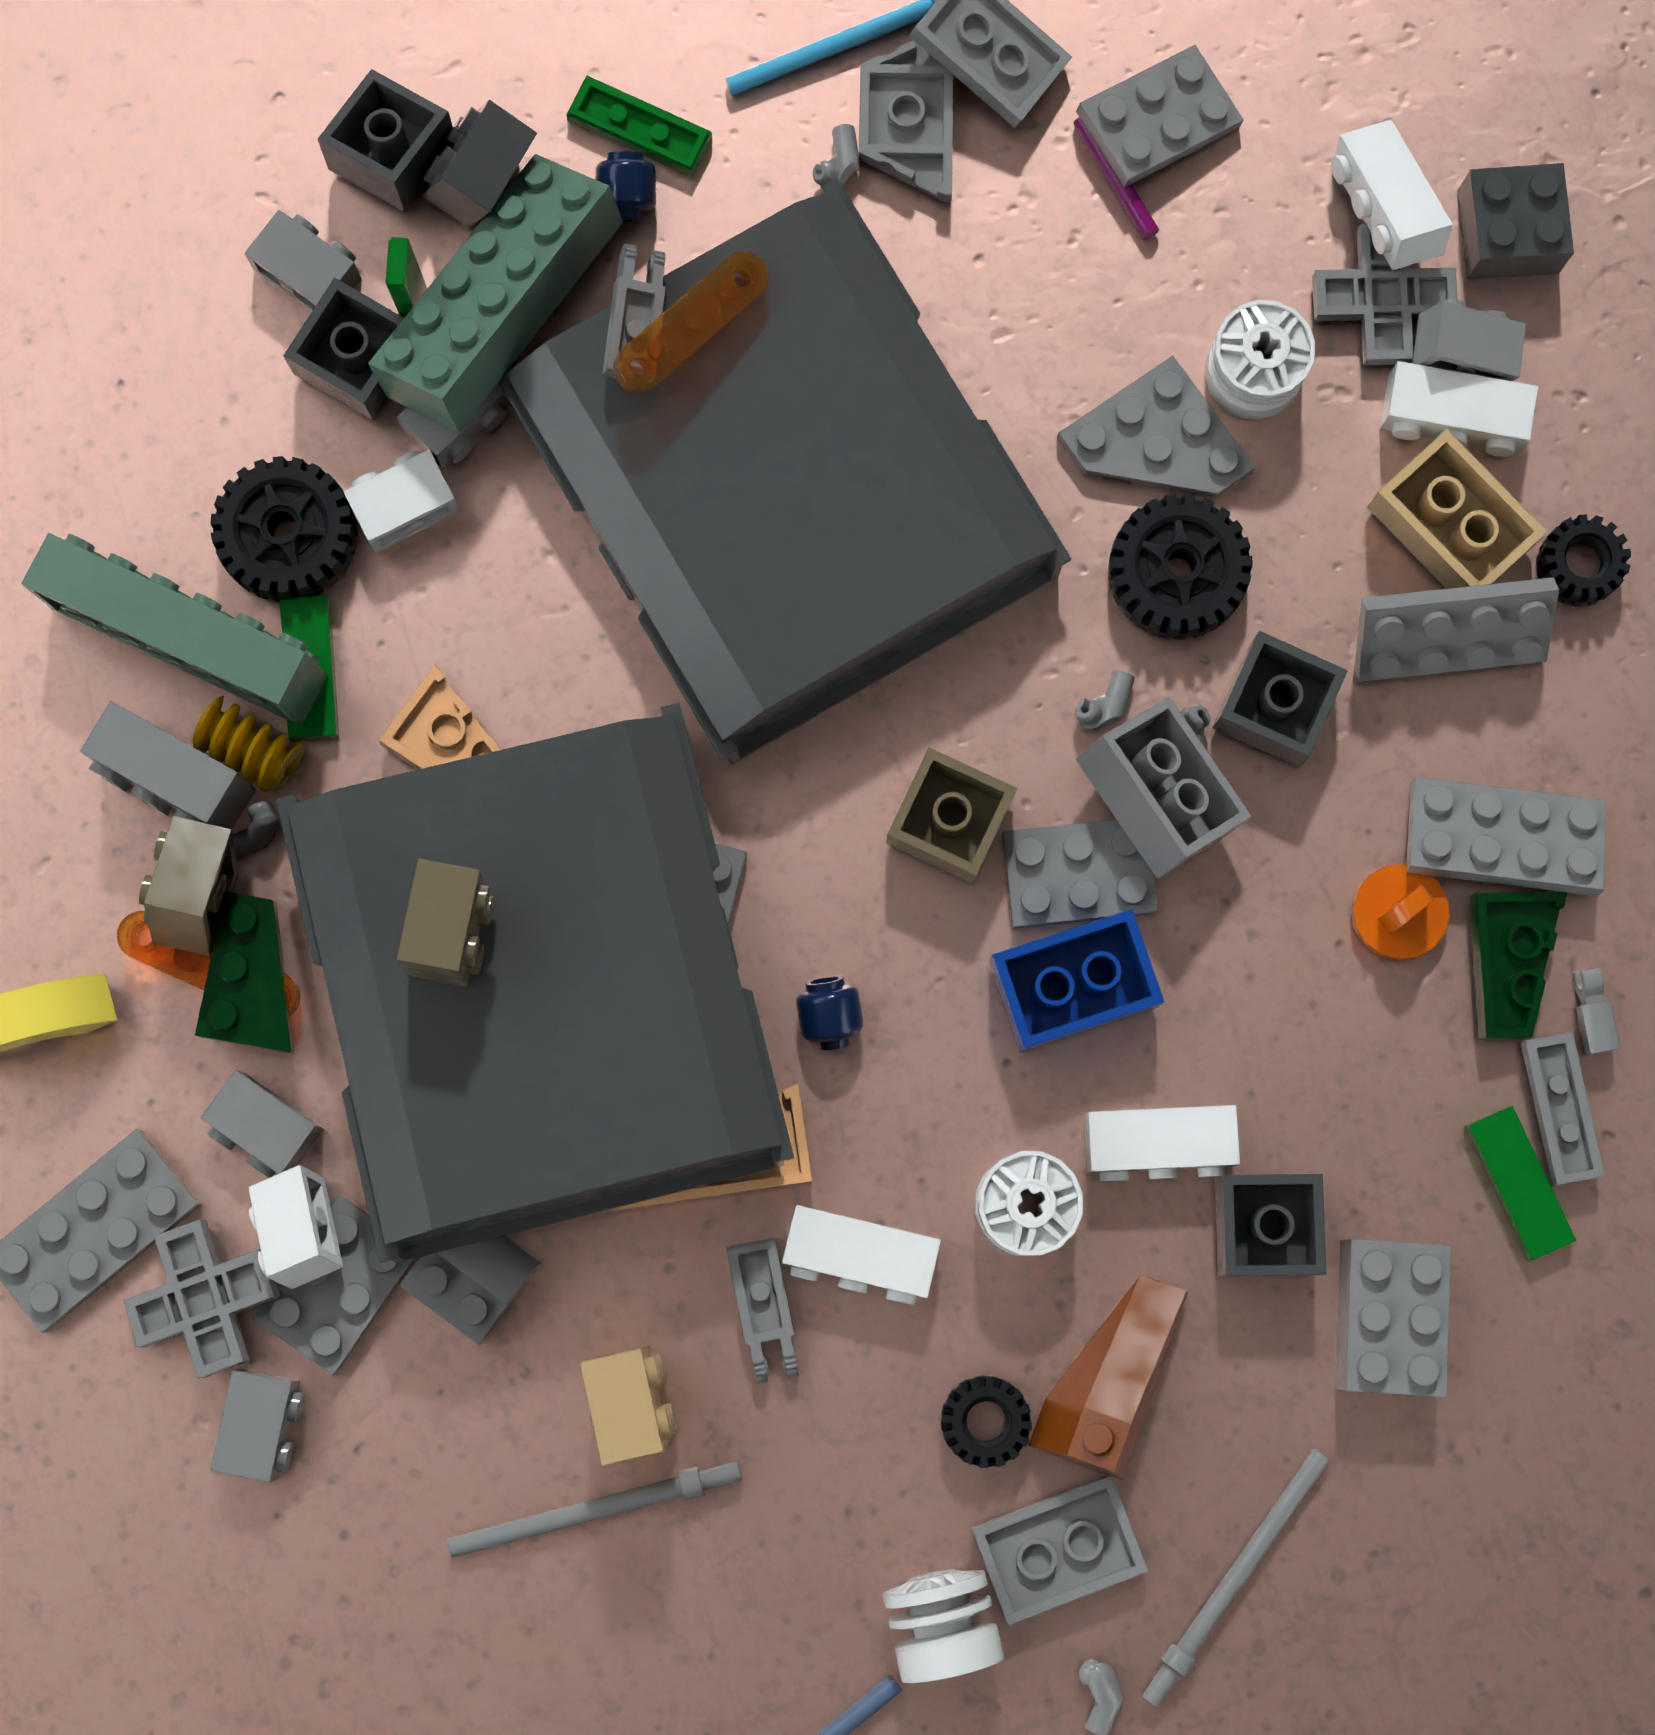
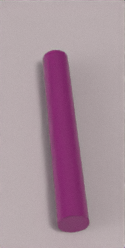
[1073,117,1160,240]

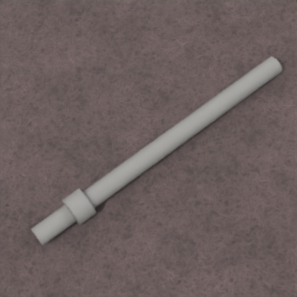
[1142,1448,1330,1708]
[447,1461,742,1558]

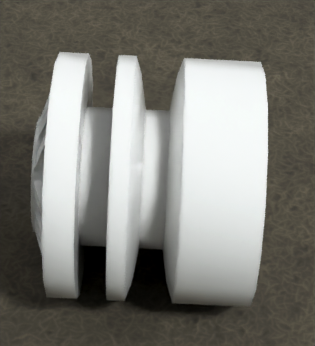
[1204,300,1315,421]
[974,1151,1083,1256]
[882,1569,1004,1683]

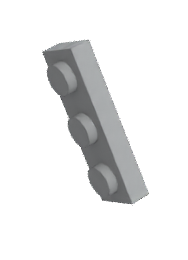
[1520,1032,1605,1186]

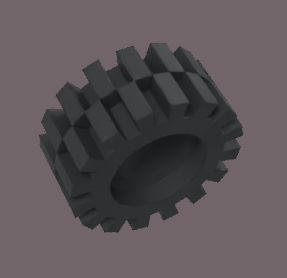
[1536,514,1631,607]
[940,1375,1032,1468]

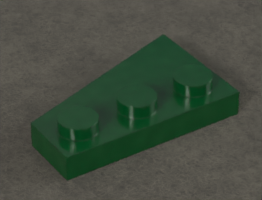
[195,891,295,1054]
[1469,892,1567,1040]

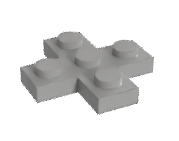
[1312,224,1458,366]
[123,1219,281,1378]

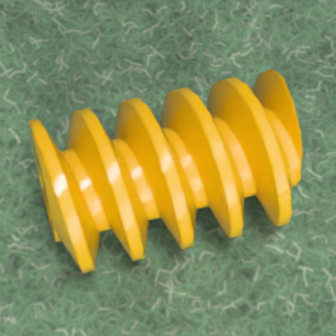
[193,696,305,792]

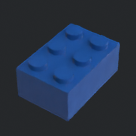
[989,909,1164,1053]

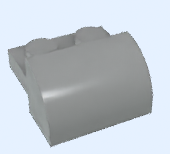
[399,1236,542,1345]

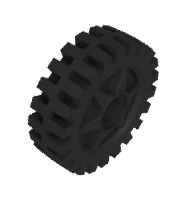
[210,456,358,602]
[1108,494,1253,640]

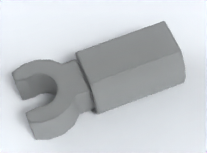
[1573,968,1621,1055]

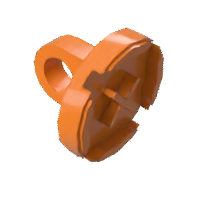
[1351,864,1450,961]

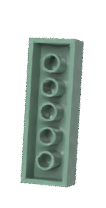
[368,154,623,433]
[21,532,328,727]

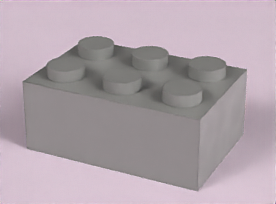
[1076,697,1252,879]
[80,701,256,830]
[1335,1239,1451,1397]

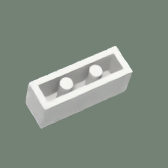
[1331,120,1453,271]
[1380,361,1538,457]
[1084,1105,1240,1182]
[782,1205,941,1306]

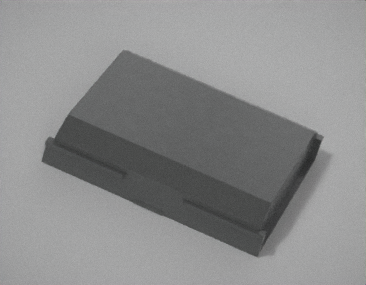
[498,178,1071,765]
[276,703,794,1263]

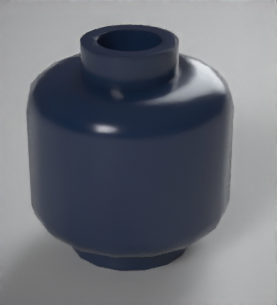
[595,151,656,222]
[796,976,864,1050]

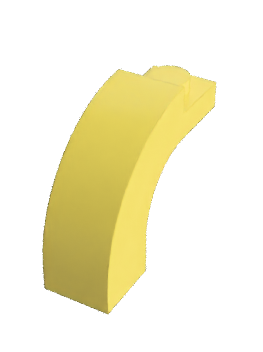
[0,974,117,1053]

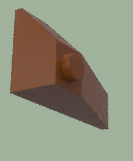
[1028,1275,1188,1480]

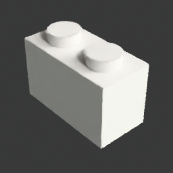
[343,450,460,553]
[248,1165,343,1289]

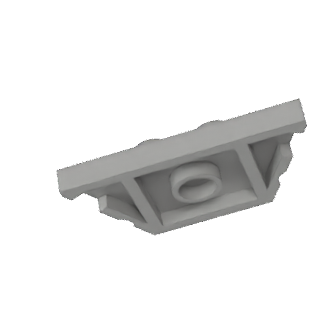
[859,40,953,202]

